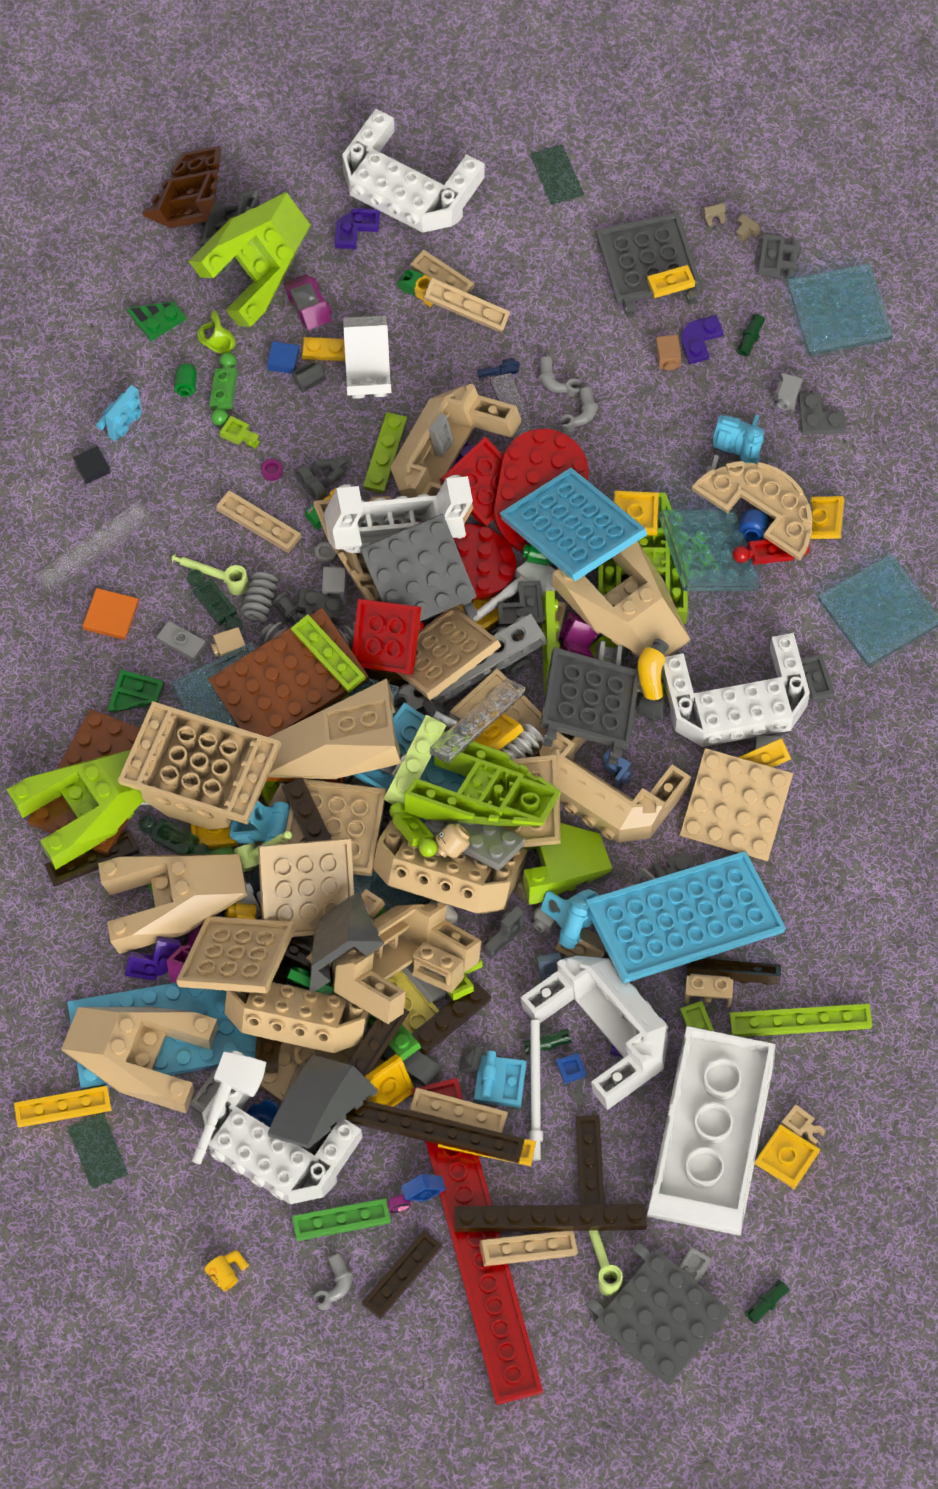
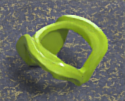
[197,310,236,354]

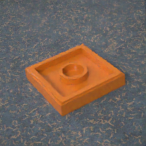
[83,588,139,640]

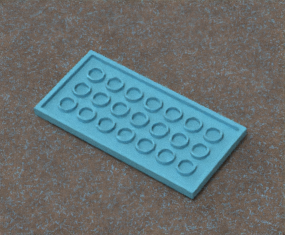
[586,851,786,984]
[67,983,257,1090]

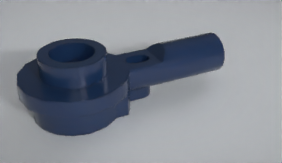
[477,358,520,378]

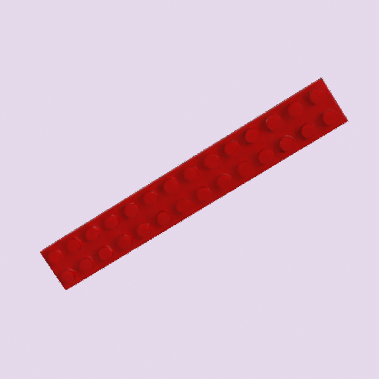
[412,1078,543,1405]

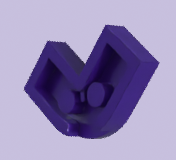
[335,209,380,249]
[681,315,723,364]
[125,936,181,980]

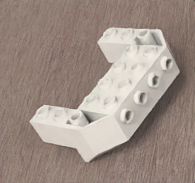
[342,109,485,232]
[324,475,473,553]
[661,633,810,747]
[521,955,668,1110]
[202,1075,363,1204]

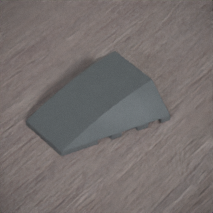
[196,190,260,280]
[310,892,384,993]
[267,1054,378,1149]

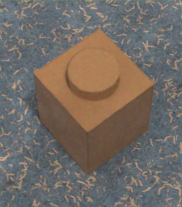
[655,335,681,371]

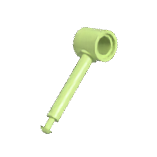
[171,554,249,596]
[233,831,292,872]
[588,1230,623,1297]

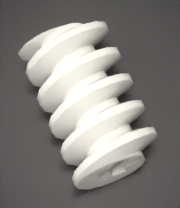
[500,724,543,759]

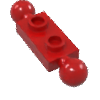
[732,540,810,565]

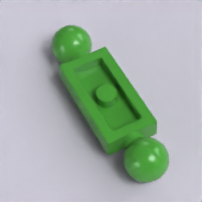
[209,352,238,426]

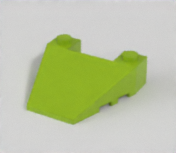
[522,823,612,905]

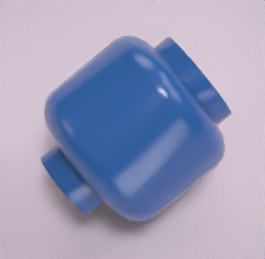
[739,509,769,542]

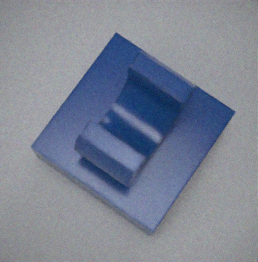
[556,1053,586,1084]

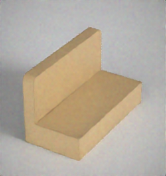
[555,928,607,958]

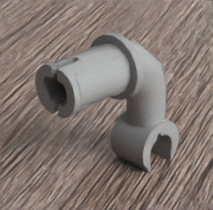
[538,356,580,397]
[560,387,598,433]
[314,1254,353,1310]

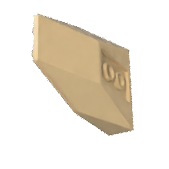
[268,679,401,779]

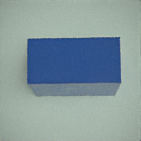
[267,341,300,374]
[401,1174,446,1202]

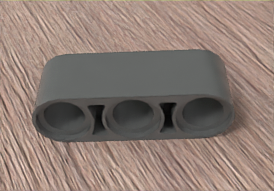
[381,1046,440,1087]

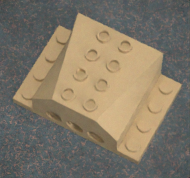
[118,701,281,830]

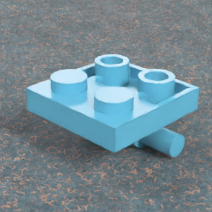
[96,385,142,441]
[474,1051,527,1108]

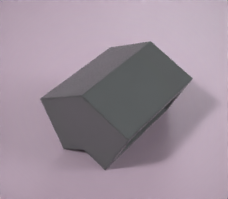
[291,360,326,393]

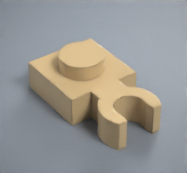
[781,1105,826,1146]

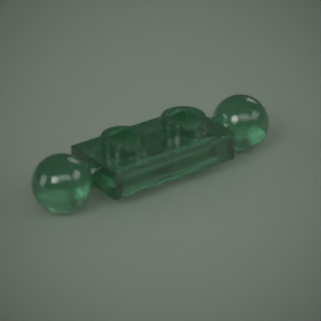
[187,569,243,632]
[139,816,210,855]

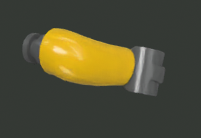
[638,638,669,722]

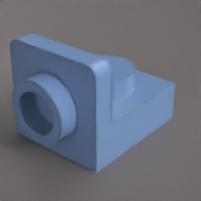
[603,749,632,788]

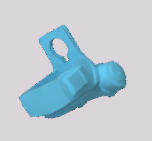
[713,414,764,464]
[229,801,290,844]
[541,889,599,949]

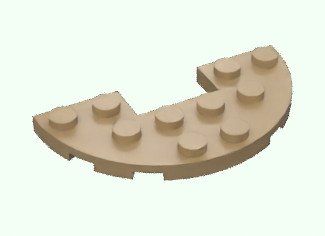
[692,461,812,561]

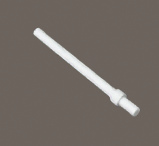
[529,1020,543,1160]

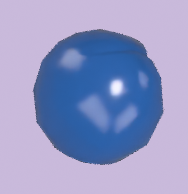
[246,1099,279,1127]

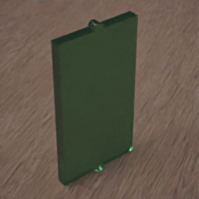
[530,144,584,205]
[67,1112,128,1189]

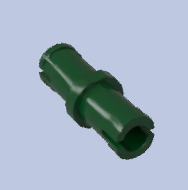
[736,314,765,357]
[523,1028,572,1055]
[745,1279,789,1324]

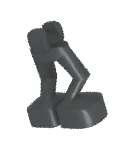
[294,455,348,501]

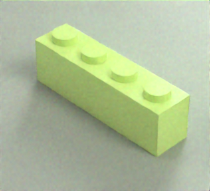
[383,715,446,804]

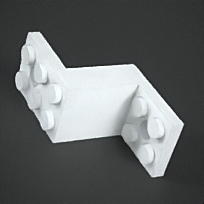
[343,315,391,398]

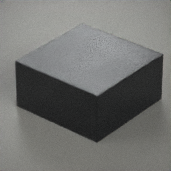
[73,446,110,484]

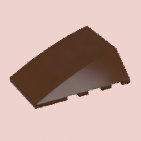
[142,146,221,228]

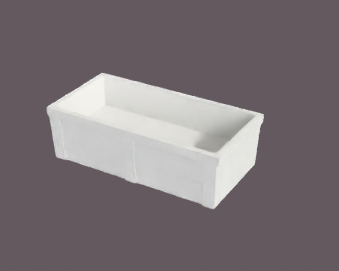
[647,1026,776,1236]

